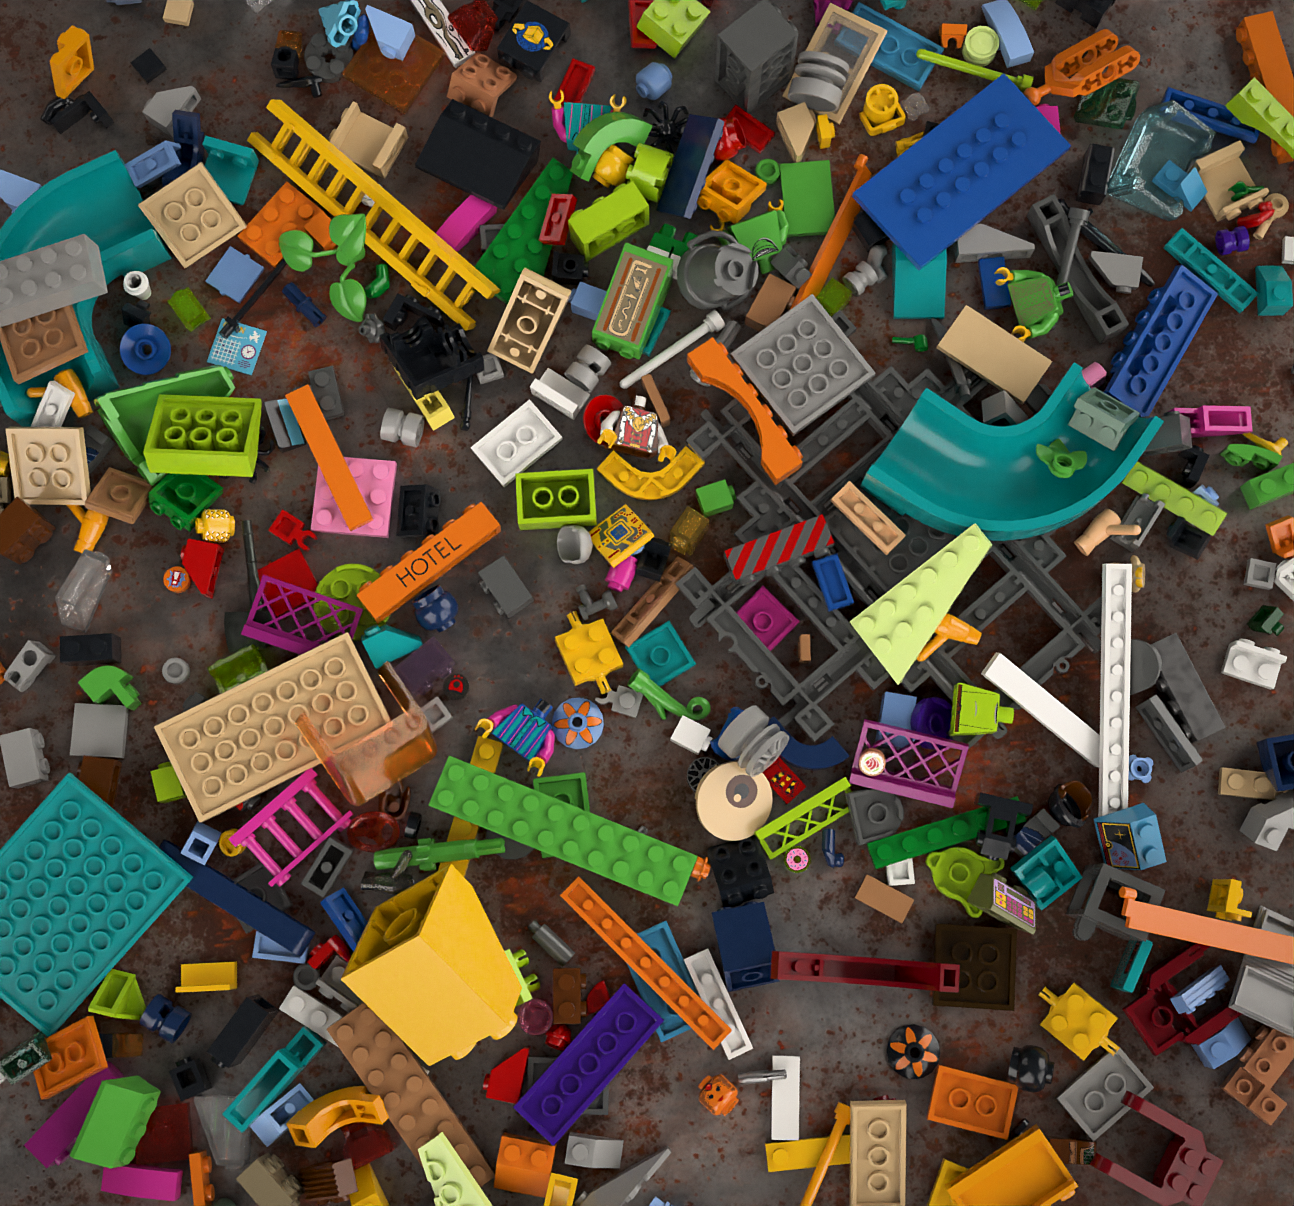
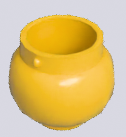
[592,144,635,188]

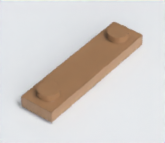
[610,556,694,648]

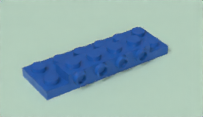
[1104,264,1218,417]

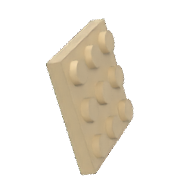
[138,162,247,268]
[6,427,91,505]

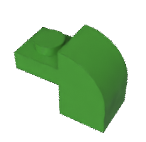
[78,666,142,711]

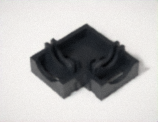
[380,316,484,400]

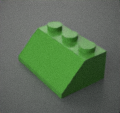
[70,1075,161,1169]

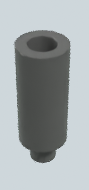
[527,920,575,967]

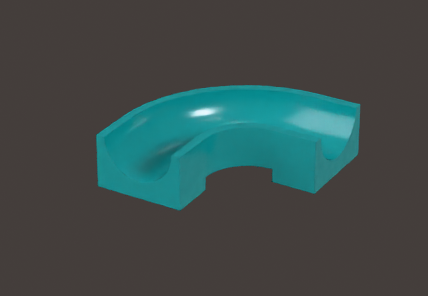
[0,150,172,427]
[860,362,1164,541]

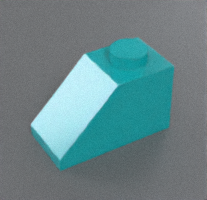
[1255,266,1293,316]
[361,624,423,669]

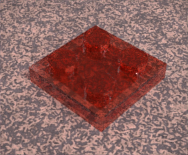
[136,1102,193,1165]

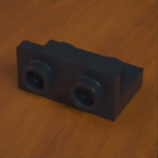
[396,484,441,538]

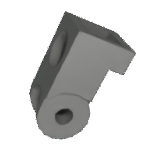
[4,640,57,692]

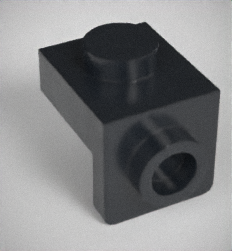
[1166,516,1211,560]
[635,538,672,582]

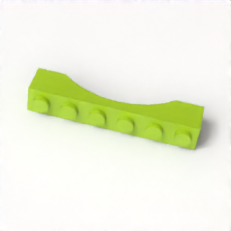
[1225,77,1294,159]

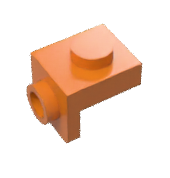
[1265,515,1294,559]

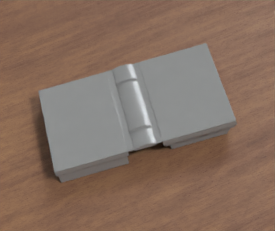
[1228,906,1294,1038]

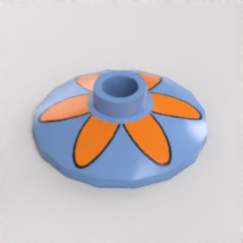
[552,697,604,749]

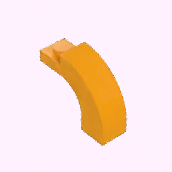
[286,1086,389,1148]

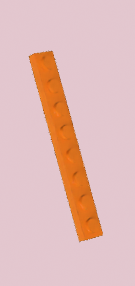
[560,876,732,1050]

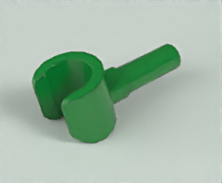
[1228,181,1264,201]
[892,334,928,352]

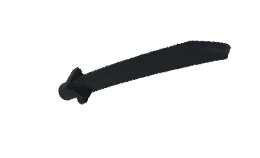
[219,258,287,339]

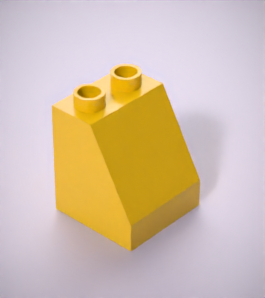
[341,864,522,1066]

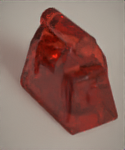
[447,0,498,52]
[341,1122,397,1170]

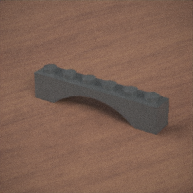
[1026,194,1129,345]

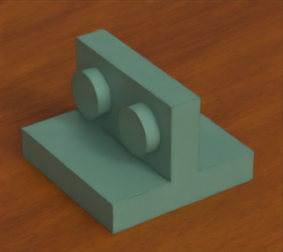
[1068,387,1140,451]

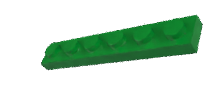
[866,796,1026,870]

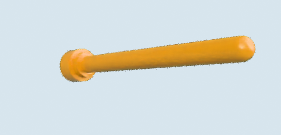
[799,1101,850,1206]

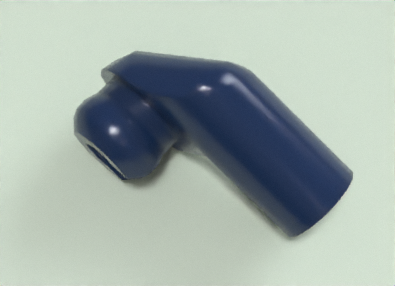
[822,829,844,868]

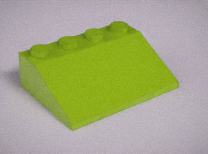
[143,394,262,477]

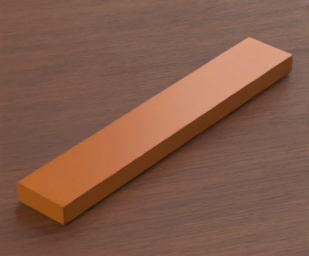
[285,384,374,531]

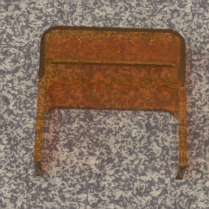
[295,661,437,806]

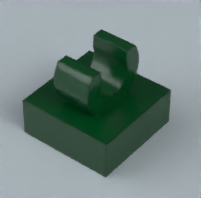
[1247,605,1284,636]

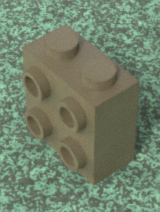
[236,1152,303,1206]

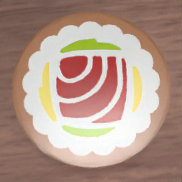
[859,748,886,776]

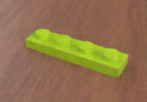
[1122,461,1228,536]

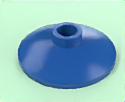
[120,324,171,375]

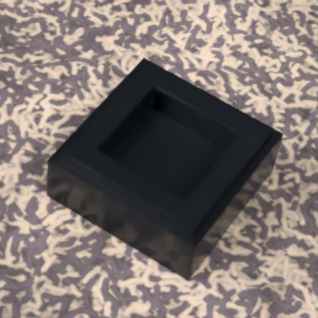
[130,48,167,84]

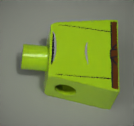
[949,683,1014,736]

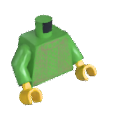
[994,267,1073,342]

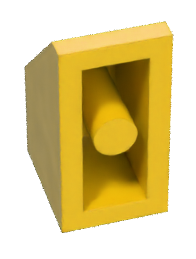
[349,1163,390,1206]

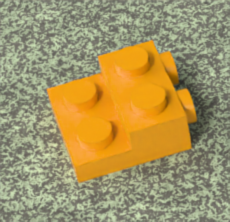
[50,25,94,99]
[697,160,767,224]

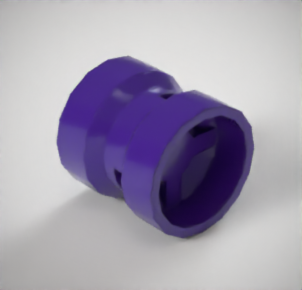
[1215,226,1250,256]

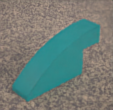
[222,1026,327,1133]

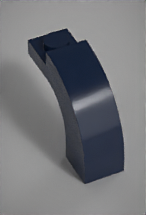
[162,109,205,187]

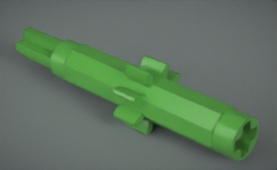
[374,838,505,871]

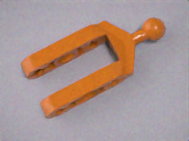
[1023,29,1140,106]

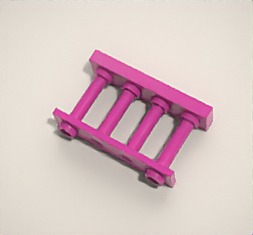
[229,768,353,887]

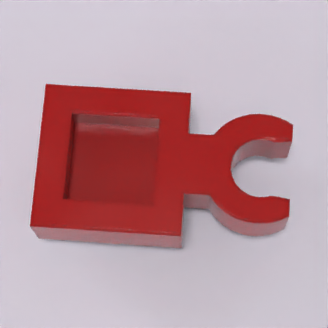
[268,509,318,552]

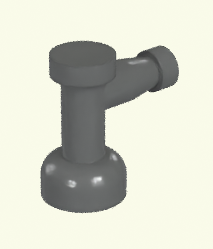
[576,584,618,621]

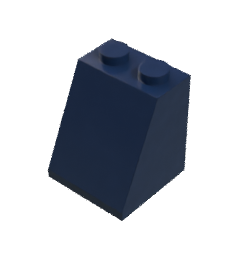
[712,901,780,992]

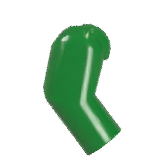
[364,264,390,299]

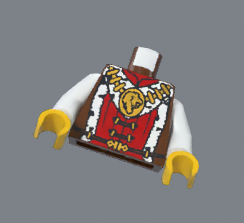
[597,395,676,463]

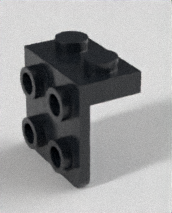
[707,835,774,907]

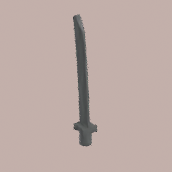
[931,318,971,401]

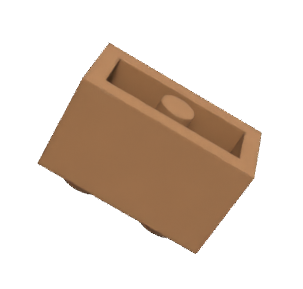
[745,273,796,332]

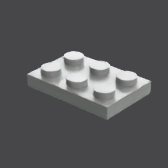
[1055,1044,1154,1142]

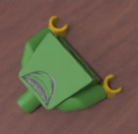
[710,199,789,274]

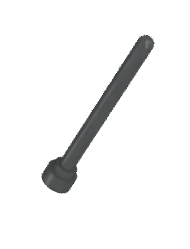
[1051,207,1090,330]

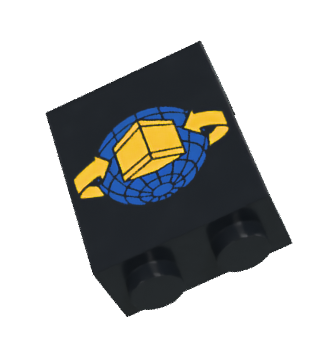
[497,0,571,82]

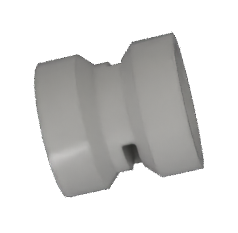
[842,261,878,297]

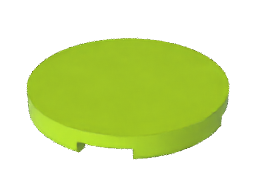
[314,564,390,641]

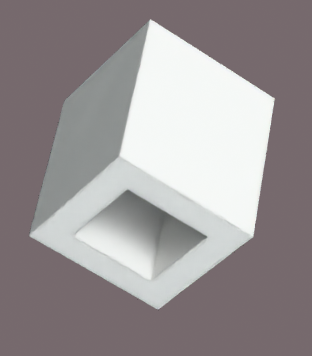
[670,715,713,755]

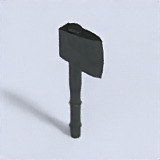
[224,520,275,653]

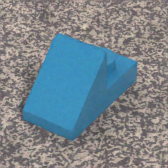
[1151,160,1207,211]

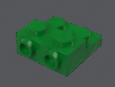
[149,473,223,532]

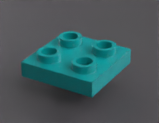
[1010,835,1083,911]

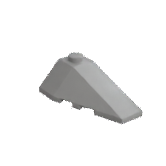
[573,1145,671,1206]

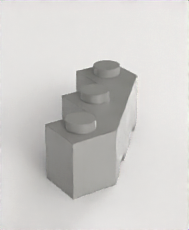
[1239,789,1294,851]

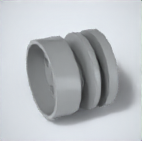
[788,51,849,112]
[718,706,789,777]

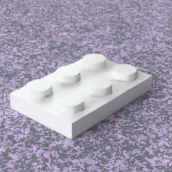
[471,399,563,487]

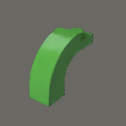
[570,112,652,182]

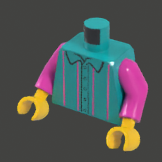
[549,89,627,155]

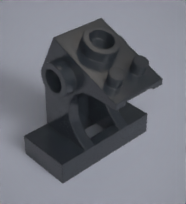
[974,792,1033,861]

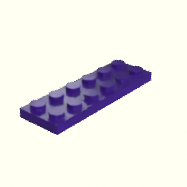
[513,984,664,1146]

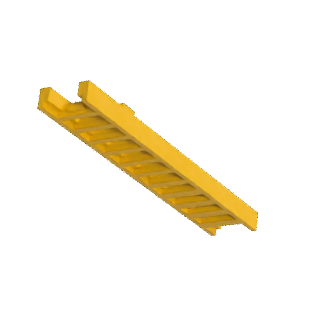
[247,99,500,331]

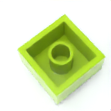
[636,0,710,59]

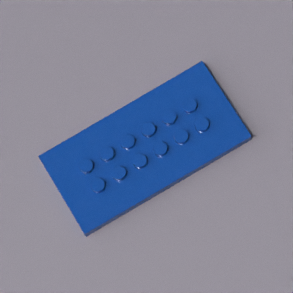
[852,73,1071,271]

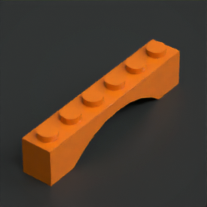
[687,337,803,485]

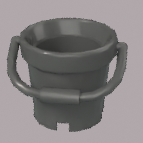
[677,230,758,311]

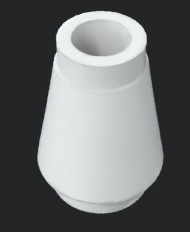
[123,271,151,300]

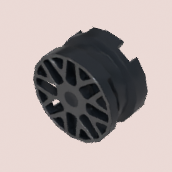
[687,757,720,793]

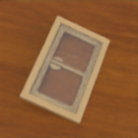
[782,3,888,125]

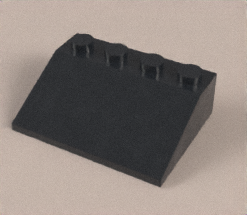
[415,99,541,210]

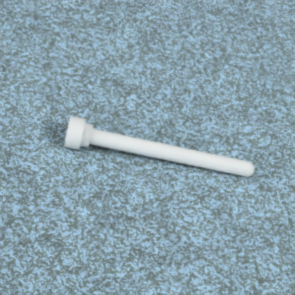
[620,310,726,389]

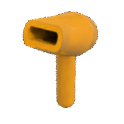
[26,369,93,418]
[67,505,109,556]
[917,613,982,661]

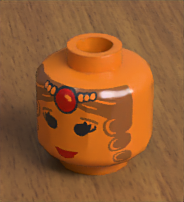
[698,1074,739,1116]

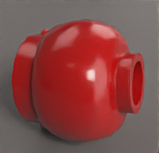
[714,117,746,161]

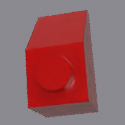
[181,538,224,599]
[483,1046,531,1104]

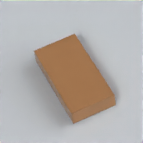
[641,374,670,429]
[854,874,914,924]

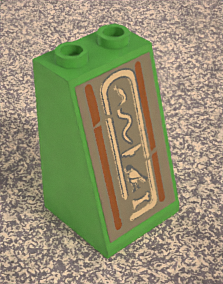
[592,243,673,360]

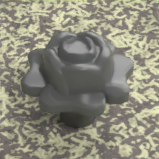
[359,313,385,343]

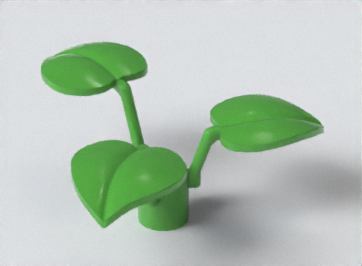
[279,214,366,322]

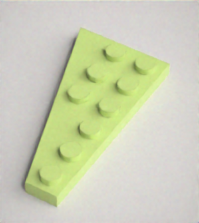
[850,523,992,685]
[418,1132,492,1206]

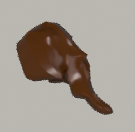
[378,762,411,822]

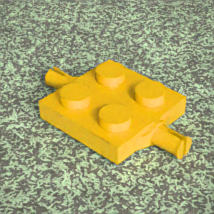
[555,611,623,694]
[1039,982,1120,1061]

